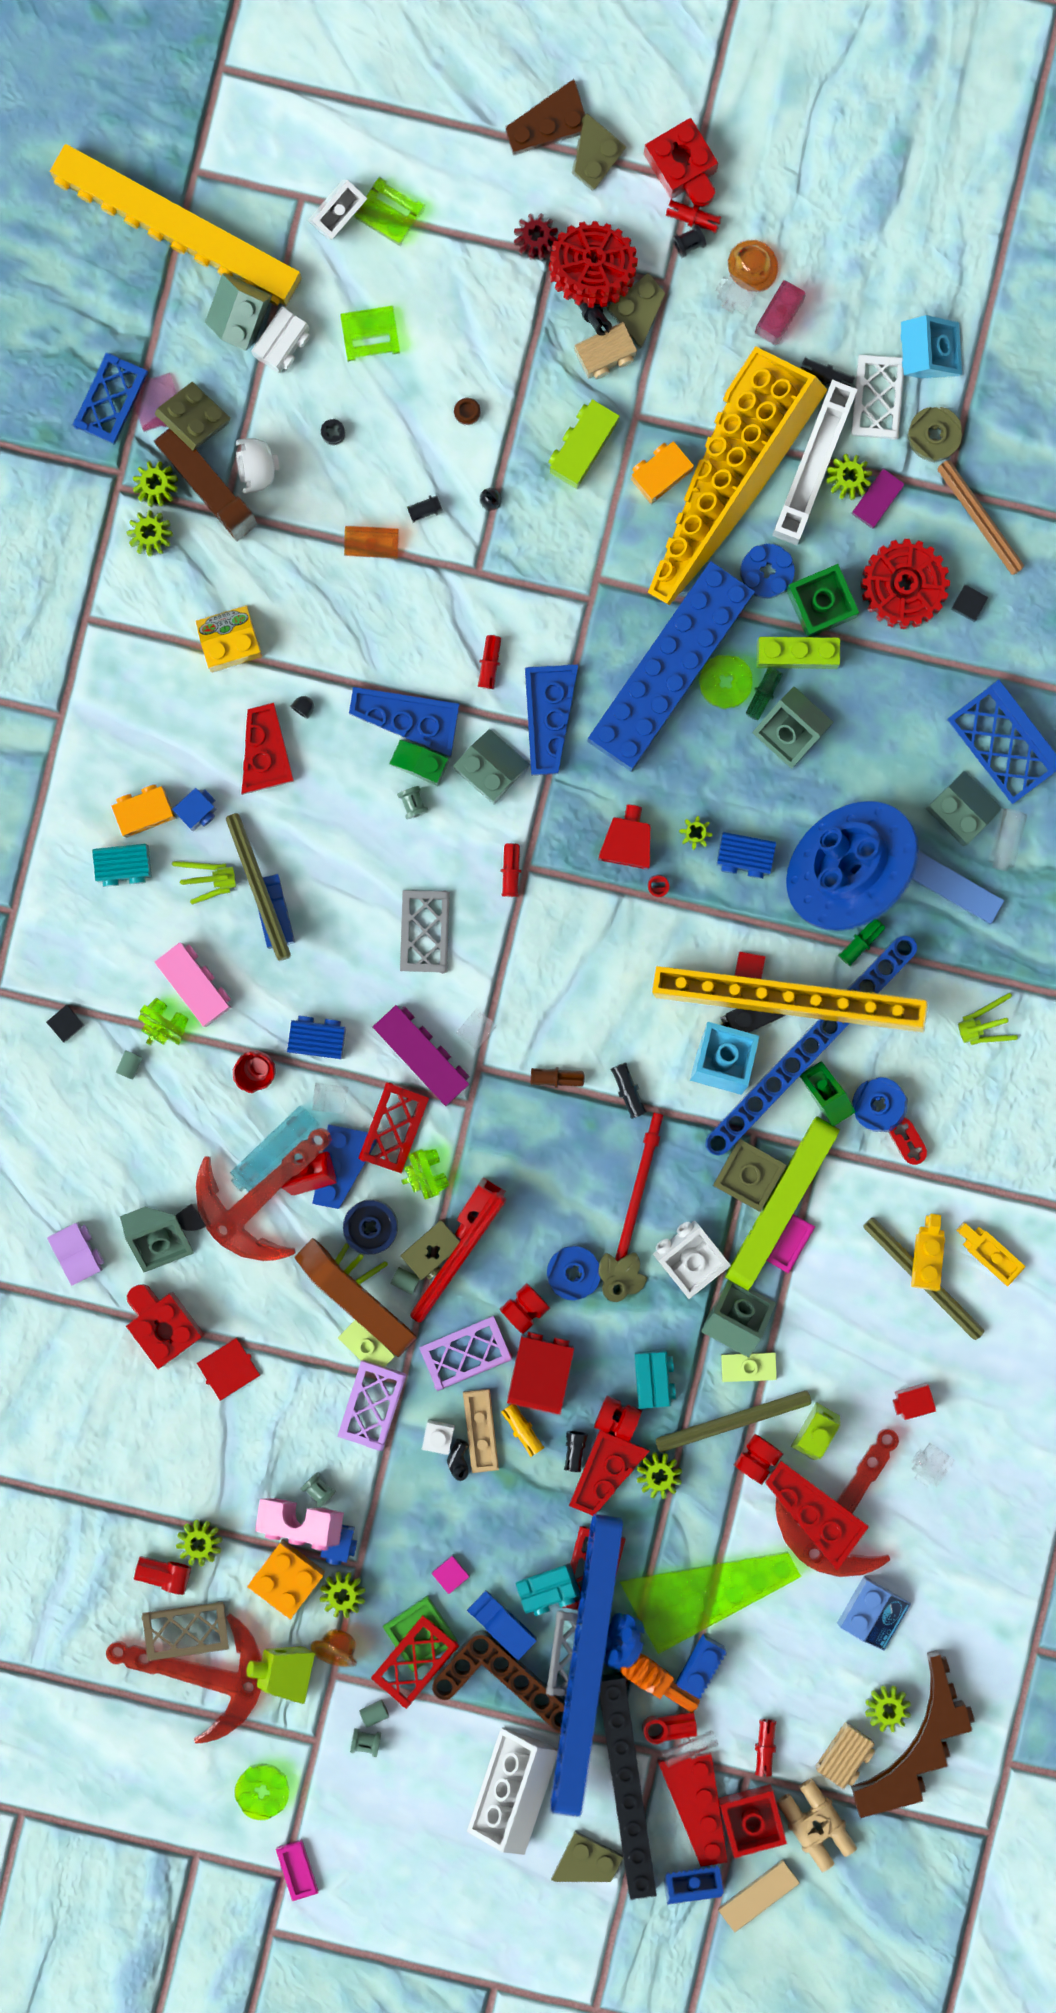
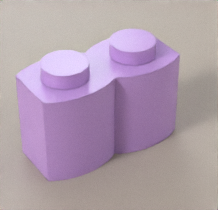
[47,1222,104,1286]

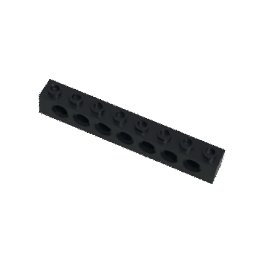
[599,1673,657,1900]

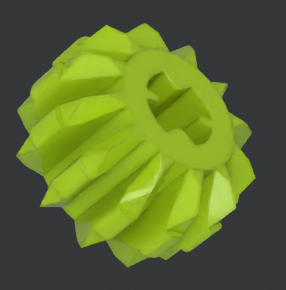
[826,454,872,500]
[133,461,178,507]
[127,510,173,557]
[636,1452,682,1499]
[176,1519,223,1566]
[320,1571,366,1618]
[865,1685,911,1732]

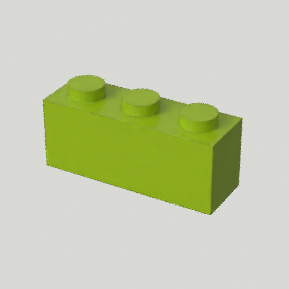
[548,399,620,489]
[757,637,840,669]

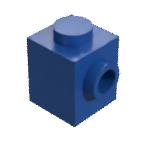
[172,788,217,831]
[320,1524,357,1565]

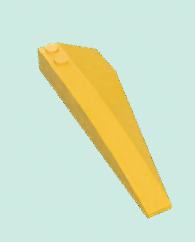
[648,346,828,605]

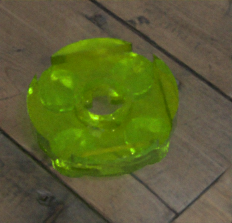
[699,655,753,710]
[235,1763,290,1820]

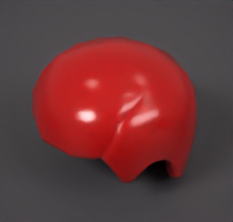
[232,1050,276,1093]

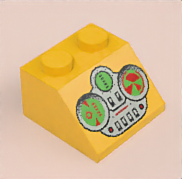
[196,605,263,672]

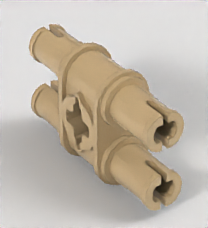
[777,1778,857,1872]

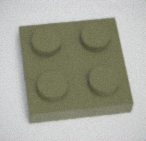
[155,382,231,451]
[713,1139,786,1212]

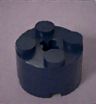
[343,1199,398,1255]

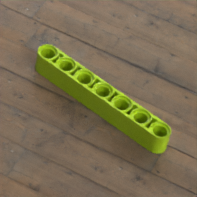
[724,1116,840,1291]

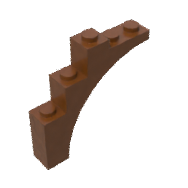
[851,1650,975,1818]

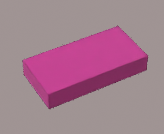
[766,1214,815,1274]
[276,1839,319,1902]

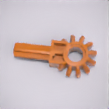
[620,1653,700,1712]

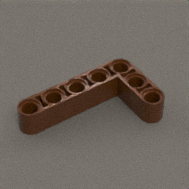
[154,429,258,541]
[432,1630,565,1732]

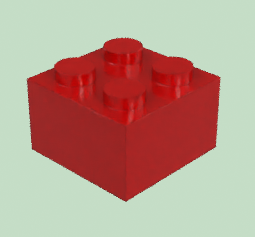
[718,1784,787,1858]

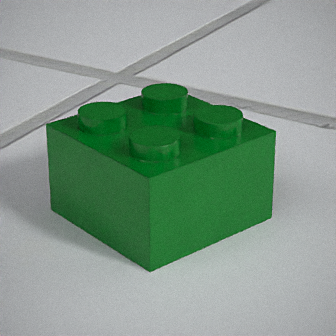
[786,564,859,637]

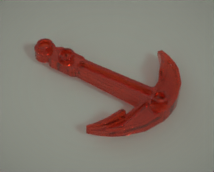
[195,1128,331,1261]
[775,1429,899,1577]
[106,1613,262,1744]

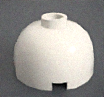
[236,438,279,494]

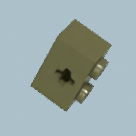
[400,1219,460,1280]

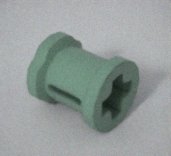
[397,786,429,820]
[300,1472,336,1508]
[350,1728,381,1757]

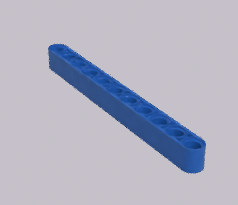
[705,936,917,1156]
[550,1514,623,1817]

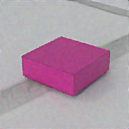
[431,1555,470,1594]

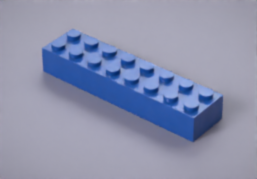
[587,561,755,772]

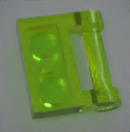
[354,177,425,246]
[340,305,400,362]

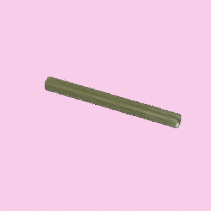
[226,813,291,961]
[863,1218,985,1340]
[656,1391,812,1452]

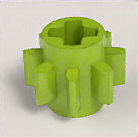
[679,816,713,850]

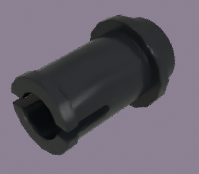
[407,495,443,522]

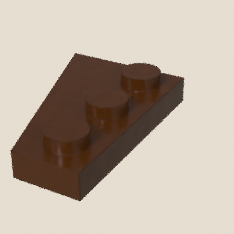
[505,79,585,155]

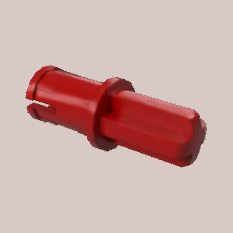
[477,635,501,689]
[500,843,522,897]

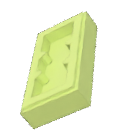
[338,1320,395,1367]
[721,1352,777,1382]

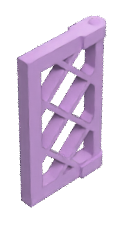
[419,1316,512,1391]
[337,1360,407,1451]

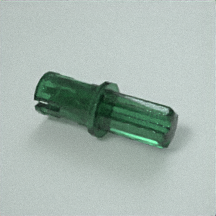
[746,667,783,720]

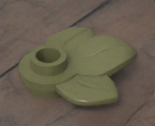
[598,1252,647,1302]

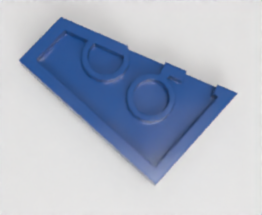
[312,1124,380,1209]

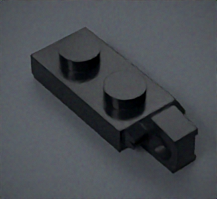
[720,1009,786,1033]

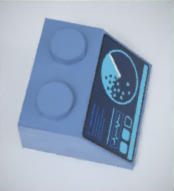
[837,1576,911,1651]

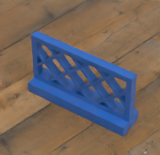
[947,680,1056,804]

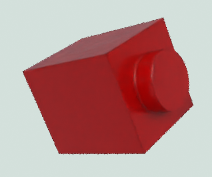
[892,1383,936,1420]

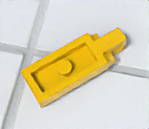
[911,1213,945,1291]
[956,1222,1026,1287]

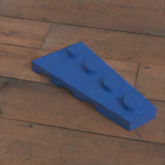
[525,664,579,776]
[349,687,459,758]

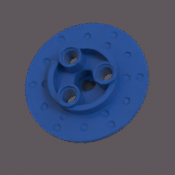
[786,801,919,931]

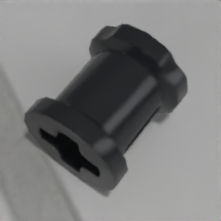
[672,224,707,258]

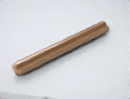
[938,460,1024,575]

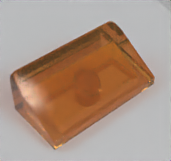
[344,526,399,559]

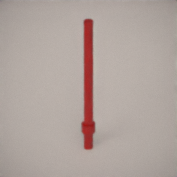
[615,1112,664,1261]

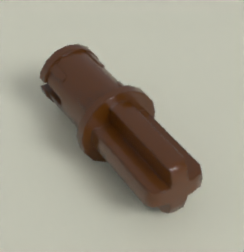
[530,1067,585,1088]

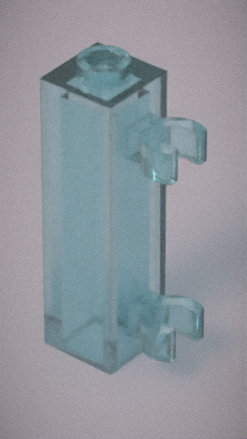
[230,1105,320,1192]

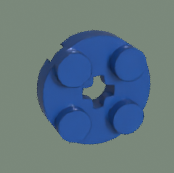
[740,544,795,599]
[852,1077,908,1132]
[547,1246,600,1300]
[604,1613,645,1670]

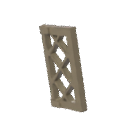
[141,1601,229,1661]

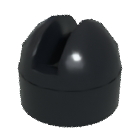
[480,488,501,511]
[290,696,314,719]

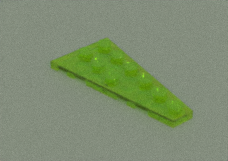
[619,1551,801,1654]

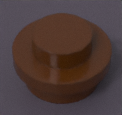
[454,398,481,425]

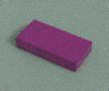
[851,469,905,529]

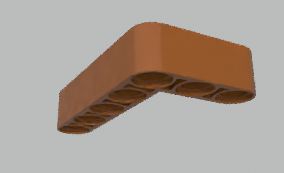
[294,1238,417,1357]

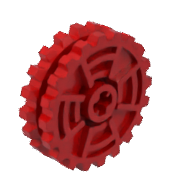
[549,221,638,308]
[860,539,950,629]

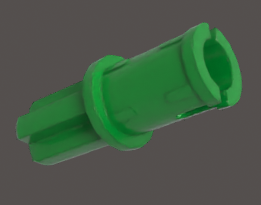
[838,919,885,967]

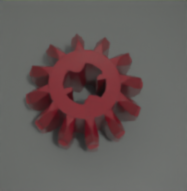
[514,213,558,260]

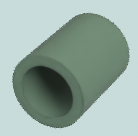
[116,1050,143,1080]
[390,1267,420,1295]
[359,1700,389,1728]

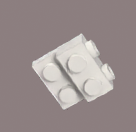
[653,1220,731,1299]

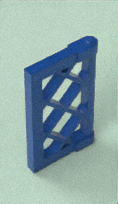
[72,353,148,445]

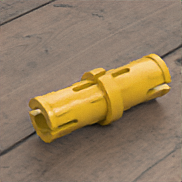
[501,1404,545,1457]

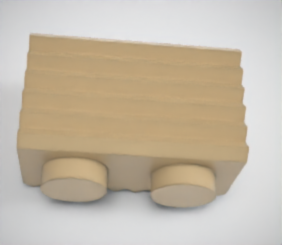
[574,322,637,379]
[815,1722,875,1789]

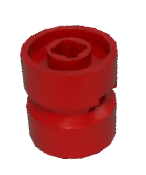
[499,1283,550,1334]
[594,1396,642,1442]
[733,1434,784,1485]

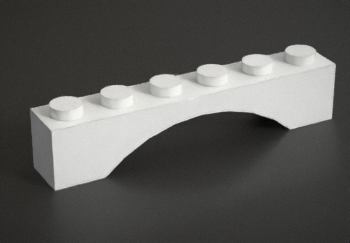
[772,380,858,545]

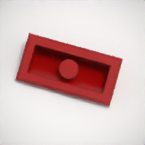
[282,1151,336,1195]

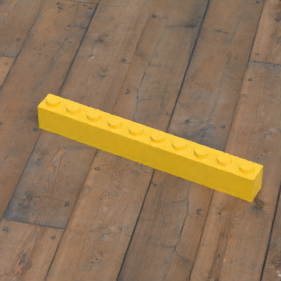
[50,144,302,306]
[652,966,928,1033]

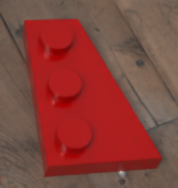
[241,703,294,795]
[569,1430,650,1516]

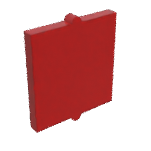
[197,1338,260,1401]

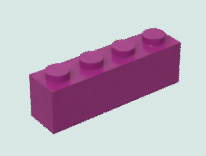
[372,1005,470,1106]

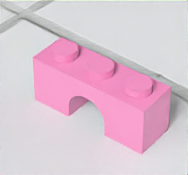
[255,1498,344,1550]

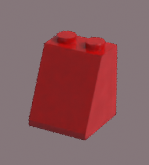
[507,1332,574,1415]

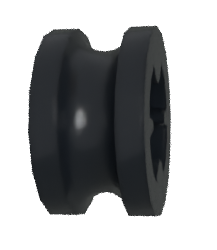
[321,419,345,445]

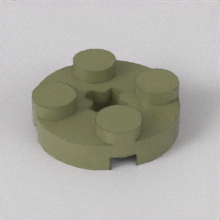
[907,407,962,463]

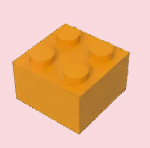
[247,1539,325,1620]

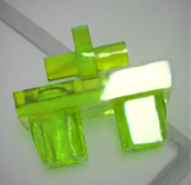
[138,998,189,1046]
[401,1149,449,1200]

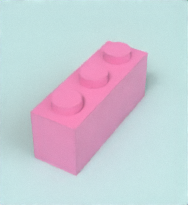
[155,942,231,1027]

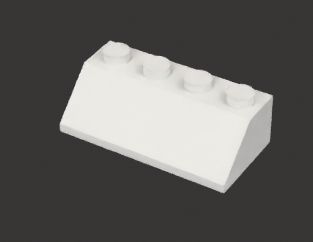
[467,1728,558,1855]

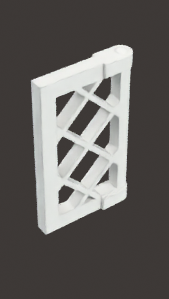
[851,355,904,440]

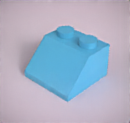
[901,315,962,378]
[690,1022,760,1095]

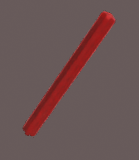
[410,1192,506,1323]

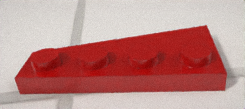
[764,1461,869,1571]
[658,1752,728,1867]

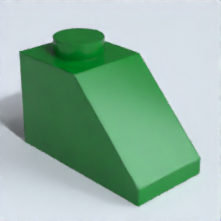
[389,740,449,786]
[800,1061,856,1127]

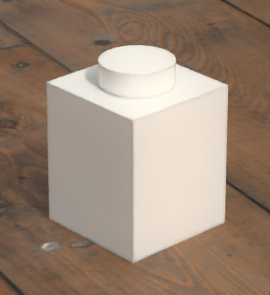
[422,1420,454,1455]

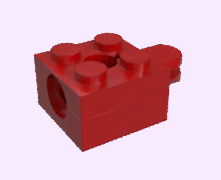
[644,117,718,207]
[126,1284,205,1369]

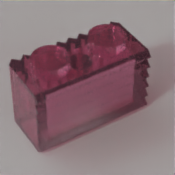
[754,280,805,345]

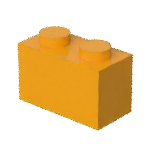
[631,441,694,504]
[111,784,176,838]

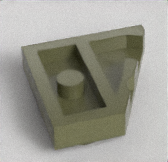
[572,113,626,190]
[607,273,665,348]
[551,1831,623,1882]

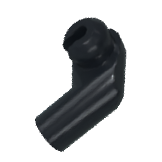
[447,1439,469,1481]

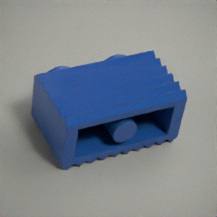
[716,832,776,879]
[287,1016,346,1059]
[676,1634,727,1699]
[664,1866,724,1904]

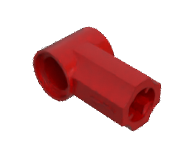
[134,1556,192,1595]
[642,1712,697,1744]

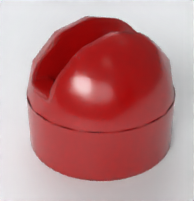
[648,874,669,897]

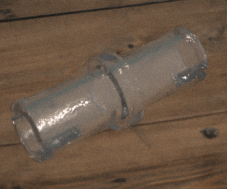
[662,1730,718,1767]

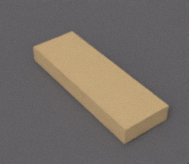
[463,1388,499,1473]
[718,1860,800,1933]

